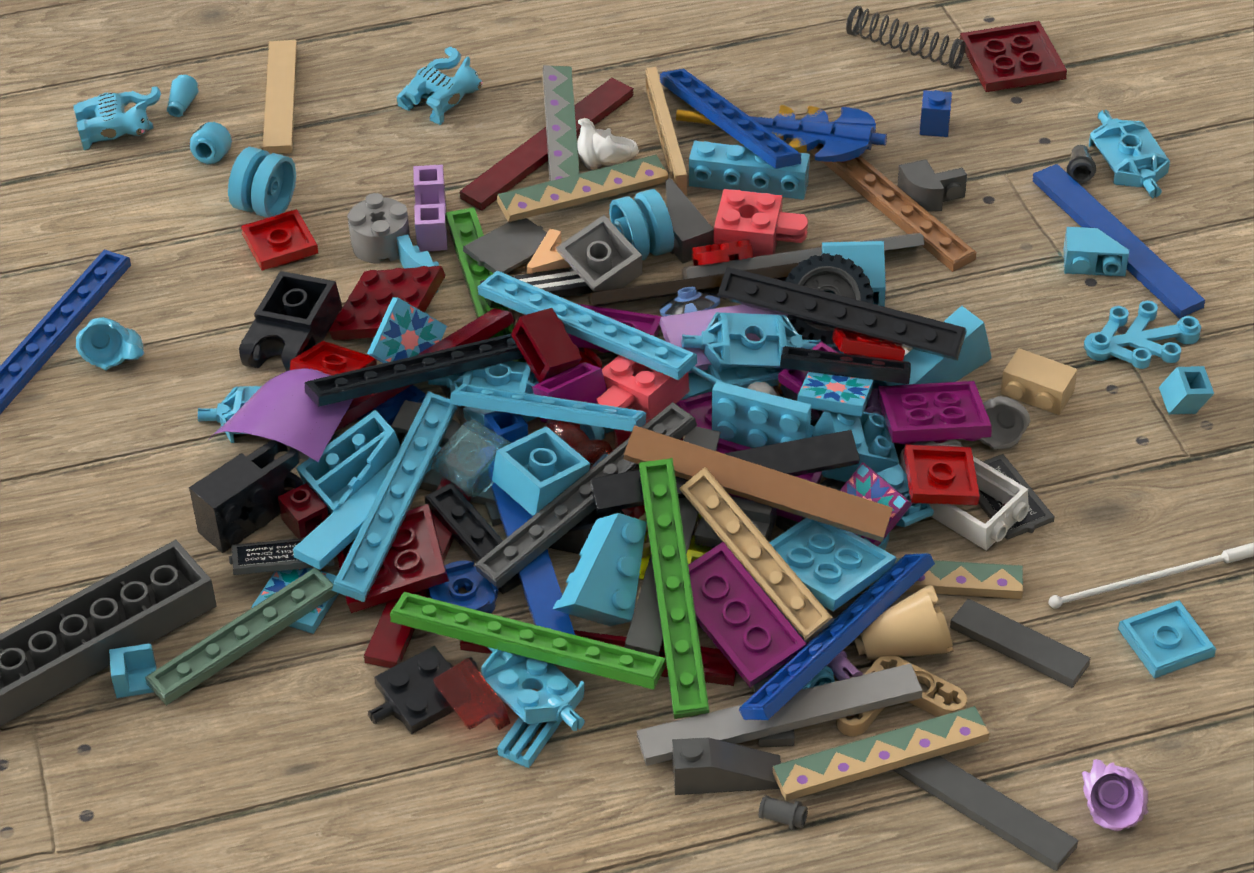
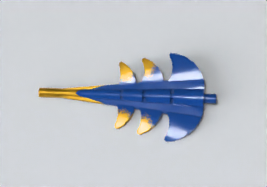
[676,105,887,162]

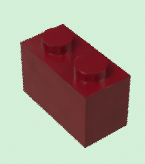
[511,308,582,383]

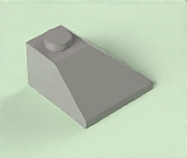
[556,215,642,291]

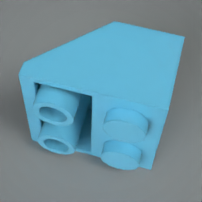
[821,241,886,307]
[813,411,899,482]

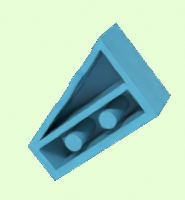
[296,410,401,515]
[553,513,647,626]

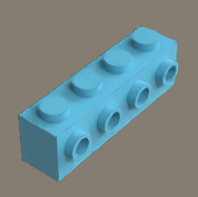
[689,141,810,200]

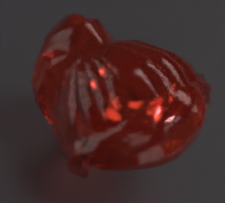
[545,419,612,469]

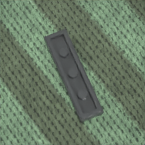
[950,599,1090,688]

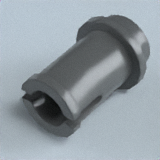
[758,795,808,830]

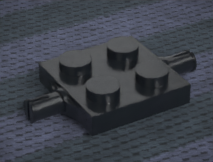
[368,645,478,734]

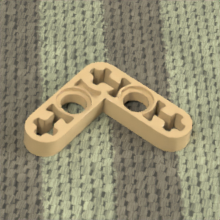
[836,656,967,736]

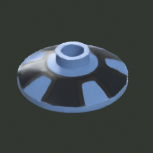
[659,287,721,317]

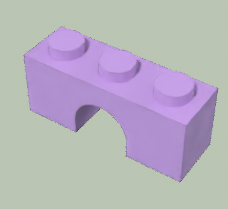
[413,165,447,252]

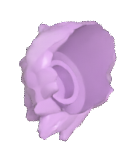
[1082,759,1148,831]

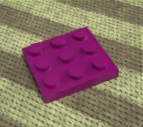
[878,381,992,445]

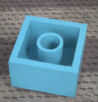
[492,426,590,516]

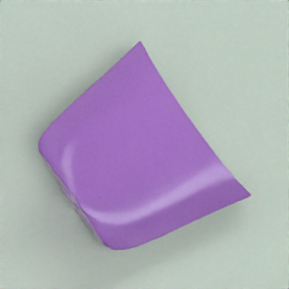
[208,368,353,462]

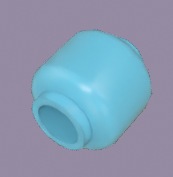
[189,122,232,164]

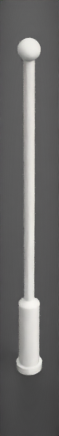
[1049,543,1254,609]

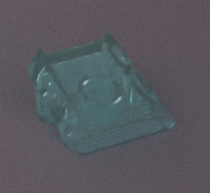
[431,419,511,497]

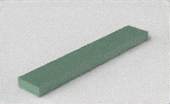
[145,568,337,706]

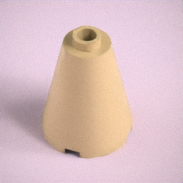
[854,585,954,660]

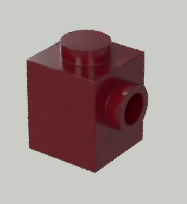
[278,483,328,539]

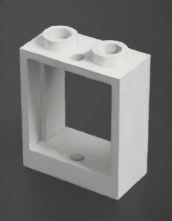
[929,456,1029,551]

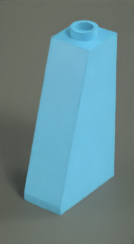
[881,306,992,386]

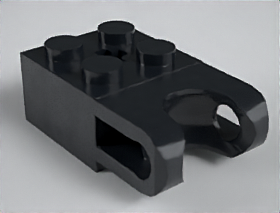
[239,271,343,371]
[189,440,304,553]

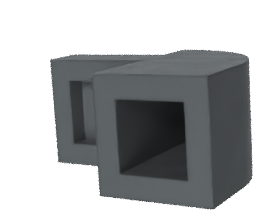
[897,159,967,212]

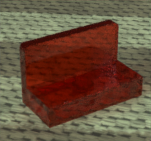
[433,658,511,730]

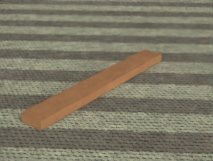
[810,144,977,272]
[623,425,893,542]

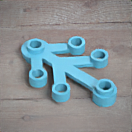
[1084,301,1201,369]

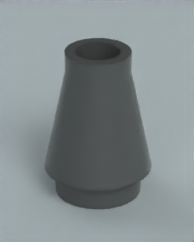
[1067,145,1096,183]

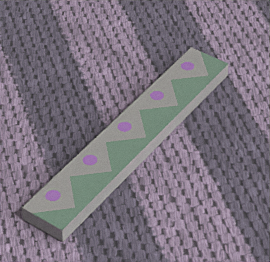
[543,65,579,181]

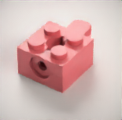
[714,189,808,257]
[597,355,689,419]

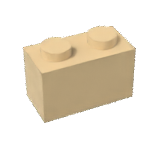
[1001,348,1078,415]

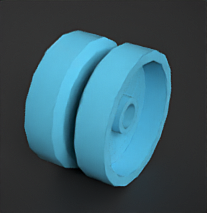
[228,146,296,218]
[609,189,674,260]

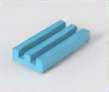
[497,717,562,768]

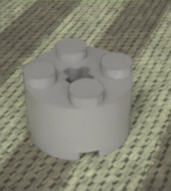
[347,193,410,263]

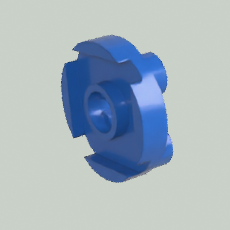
[429,560,498,613]

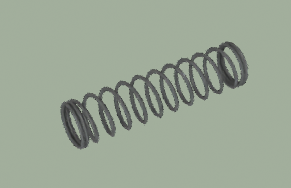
[846,5,966,69]

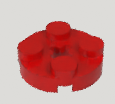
[692,239,753,266]

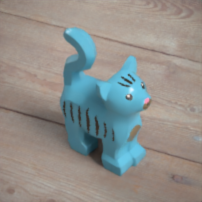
[396,47,483,125]
[73,86,161,150]

